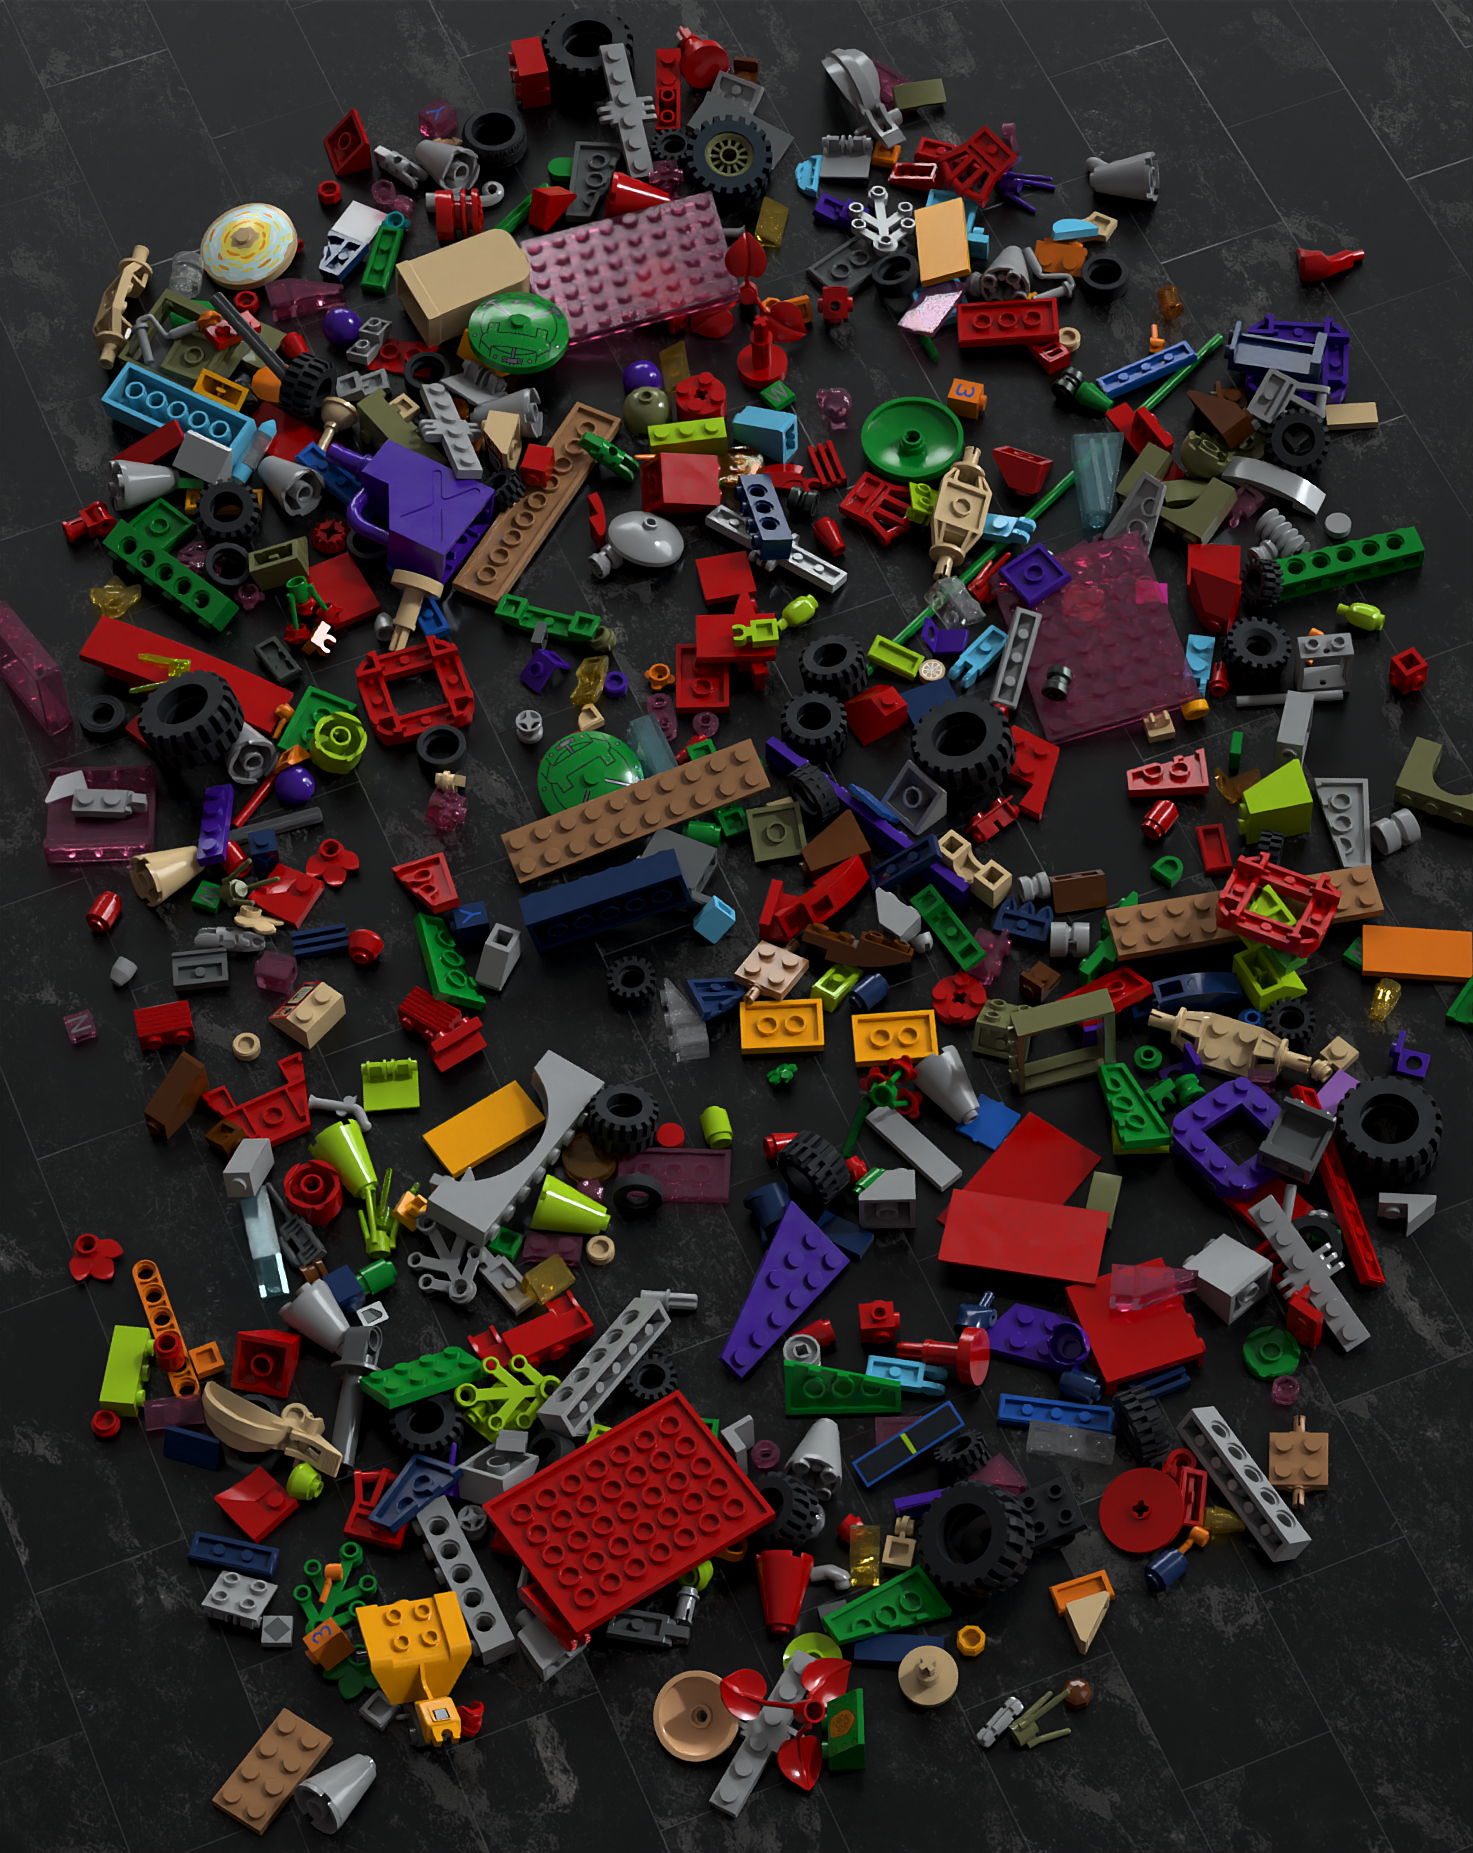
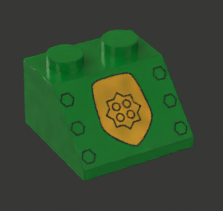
[821,1688,865,1770]

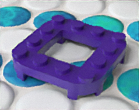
[1245,314,1350,407]
[1171,1077,1281,1202]

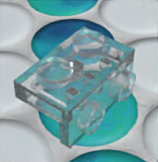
[924,576,986,630]

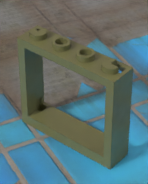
[118,288,250,391]
[1006,988,1116,1094]

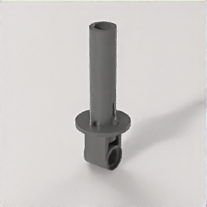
[330,1326,383,1471]

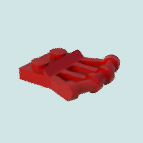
[935,125,1019,208]
[839,472,912,546]
[343,1468,411,1551]

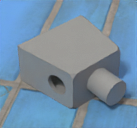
[515,1608,586,1682]

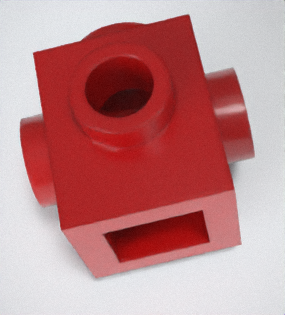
[818,286,853,323]
[1388,647,1428,695]
[858,1300,901,1344]

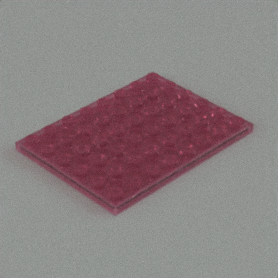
[520,191,742,346]
[990,530,1201,745]

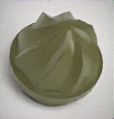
[590,626,617,653]

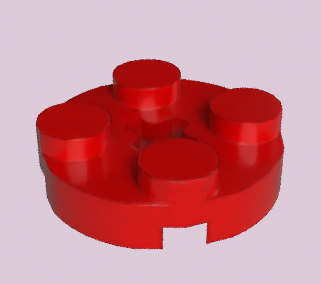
[932,972,987,1026]

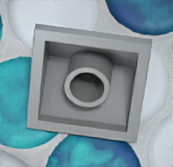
[172,430,232,485]
[881,760,947,835]

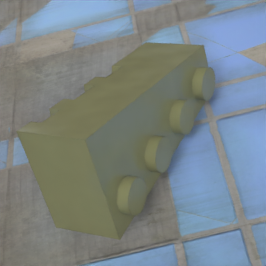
[357,388,449,468]

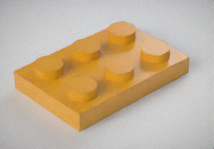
[740,998,824,1054]
[852,1010,938,1068]

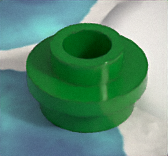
[1134,1045,1162,1072]

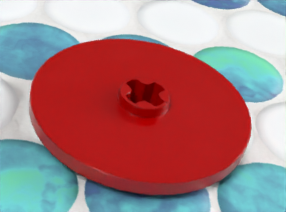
[1099,1468,1186,1554]

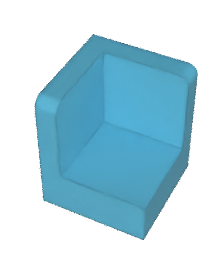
[693,895,736,944]

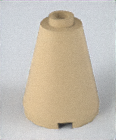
[129,846,205,907]

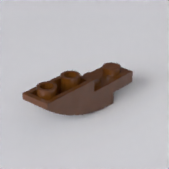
[802,923,914,967]

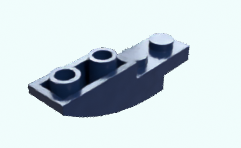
[1130,972,1244,1025]

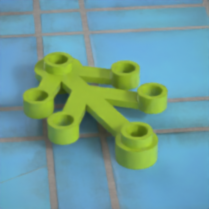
[454,1354,562,1432]

